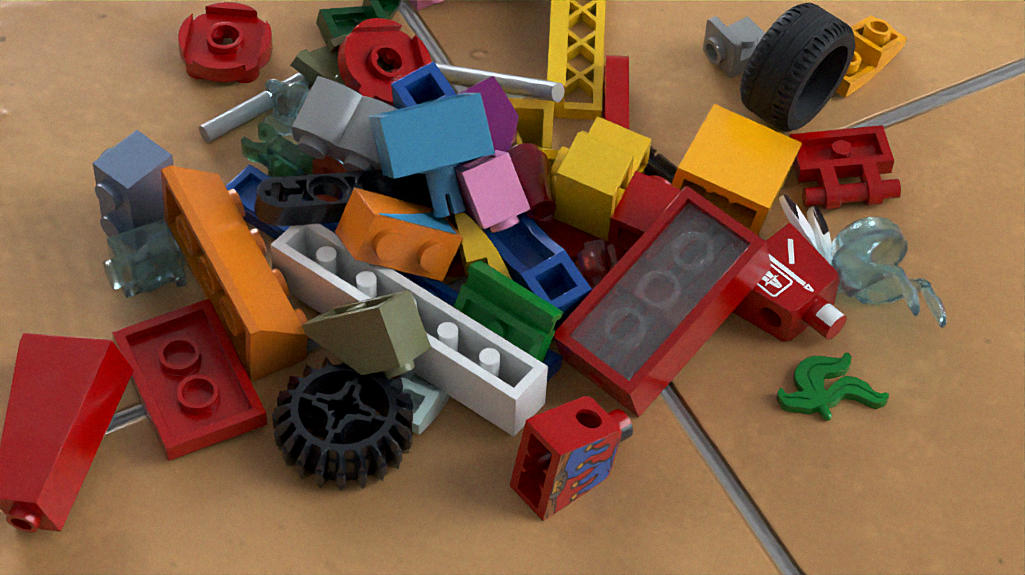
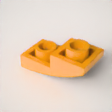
[835,15,907,98]

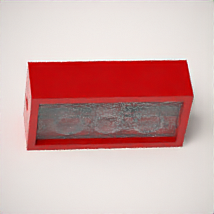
[553,186,771,418]

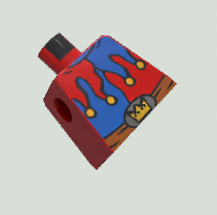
[509,396,633,521]

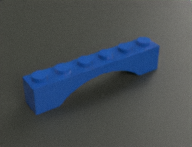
[391,61,592,331]

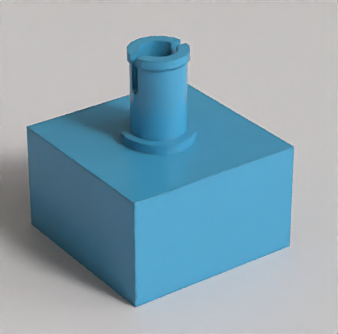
[369,93,495,218]

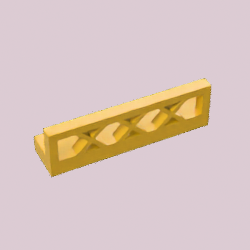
[547,0,606,120]

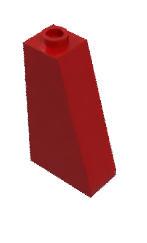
[0,333,134,533]

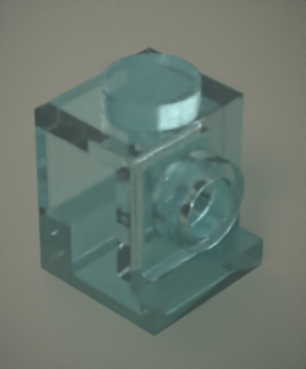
[103,218,187,298]

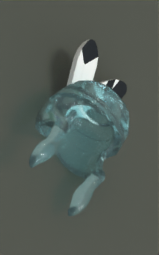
[779,194,947,328]

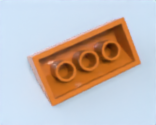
[161,165,309,382]

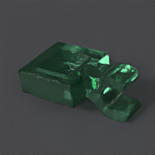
[241,122,317,178]

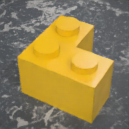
[551,116,651,241]

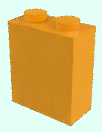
[672,104,802,235]

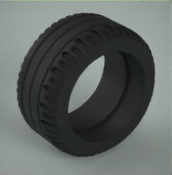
[740,2,855,132]

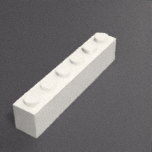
[271,224,548,437]

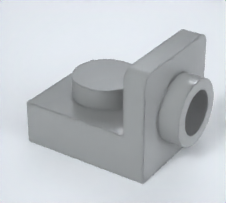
[703,16,765,78]

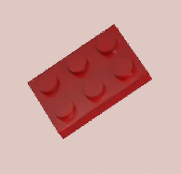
[112,298,268,461]

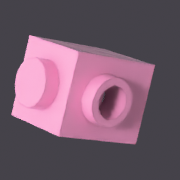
[455,150,530,233]

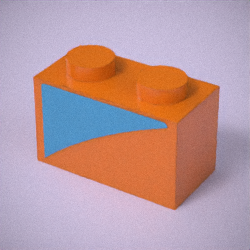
[335,188,463,281]

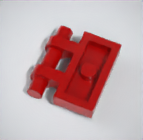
[789,125,901,210]

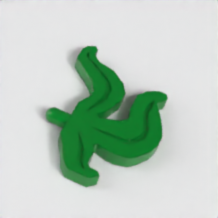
[776,352,889,421]

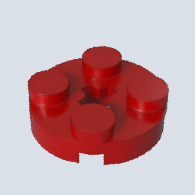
[178,2,273,83]
[337,18,432,107]

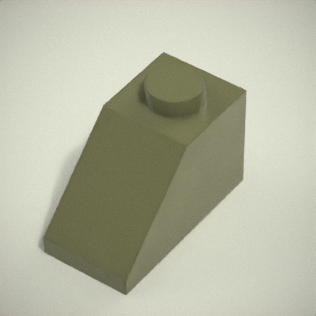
[302,290,432,378]

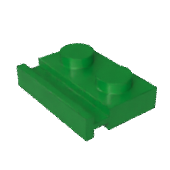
[454,260,563,363]

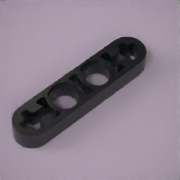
[254,170,433,227]

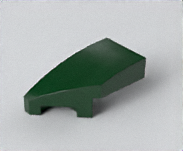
[316,0,402,45]

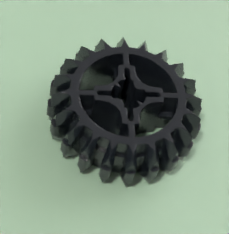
[272,357,414,491]

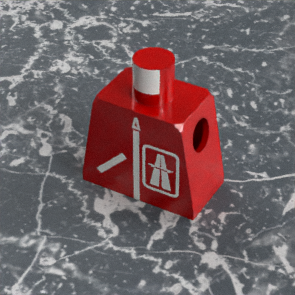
[733,223,847,342]

